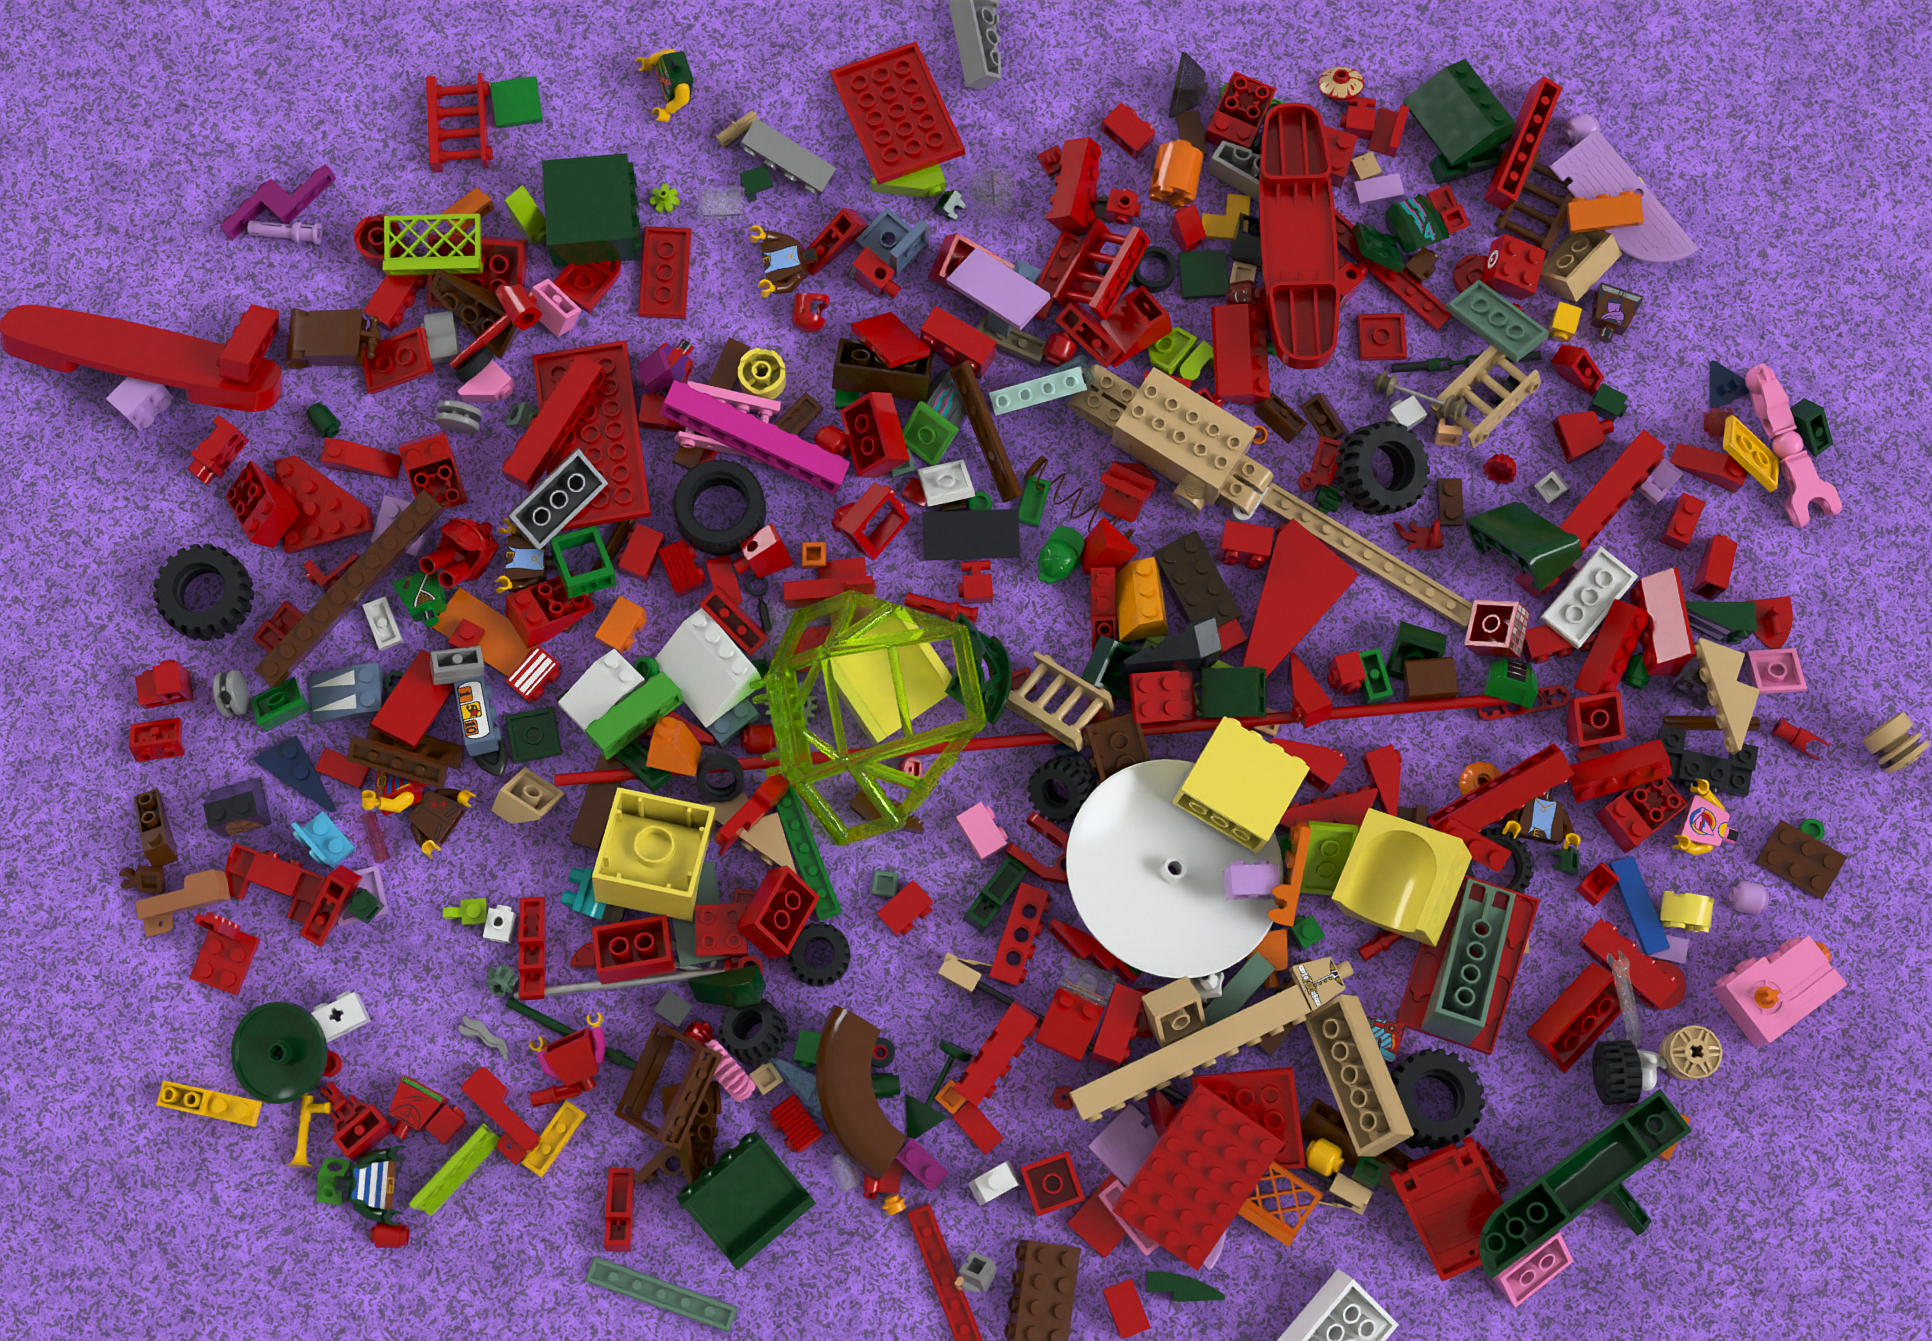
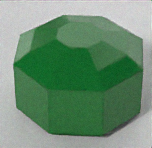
[634,656,659,681]

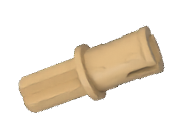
[715,110,759,148]

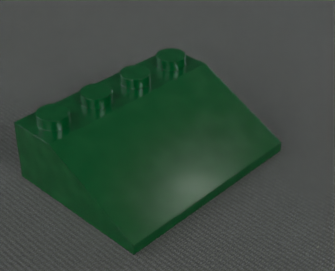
[1402,59,1515,166]

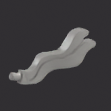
[459,1016,509,1061]

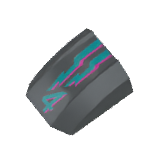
[916,367,968,435]

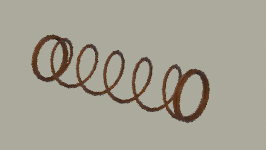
[1024,455,1134,540]

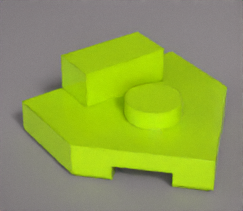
[1148,327,1198,376]

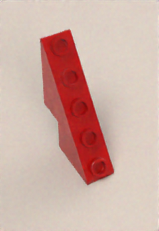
[1276,785,1379,833]

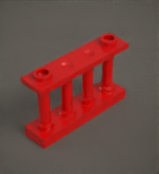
[426,73,493,172]
[1052,218,1150,320]

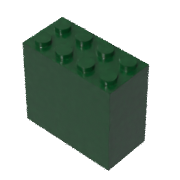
[542,153,642,267]

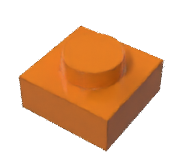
[934,1078,967,1115]

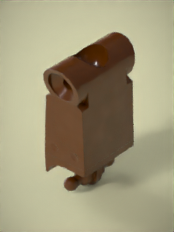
[285,308,381,369]

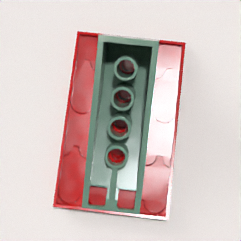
[1395,875,1540,1055]

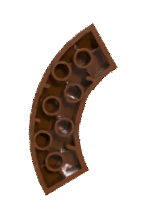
[815,1005,907,1181]

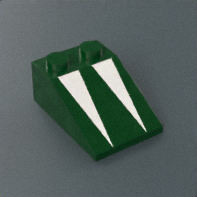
[1685,601,1757,645]

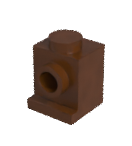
[1404,247,1439,285]

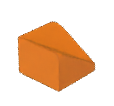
[802,542,826,569]

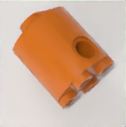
[1149,140,1204,209]

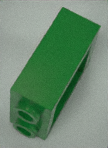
[550,526,615,599]

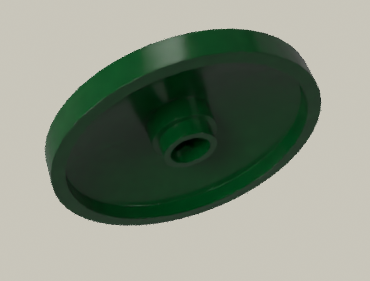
[231,1001,327,1104]

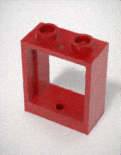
[837,482,910,561]

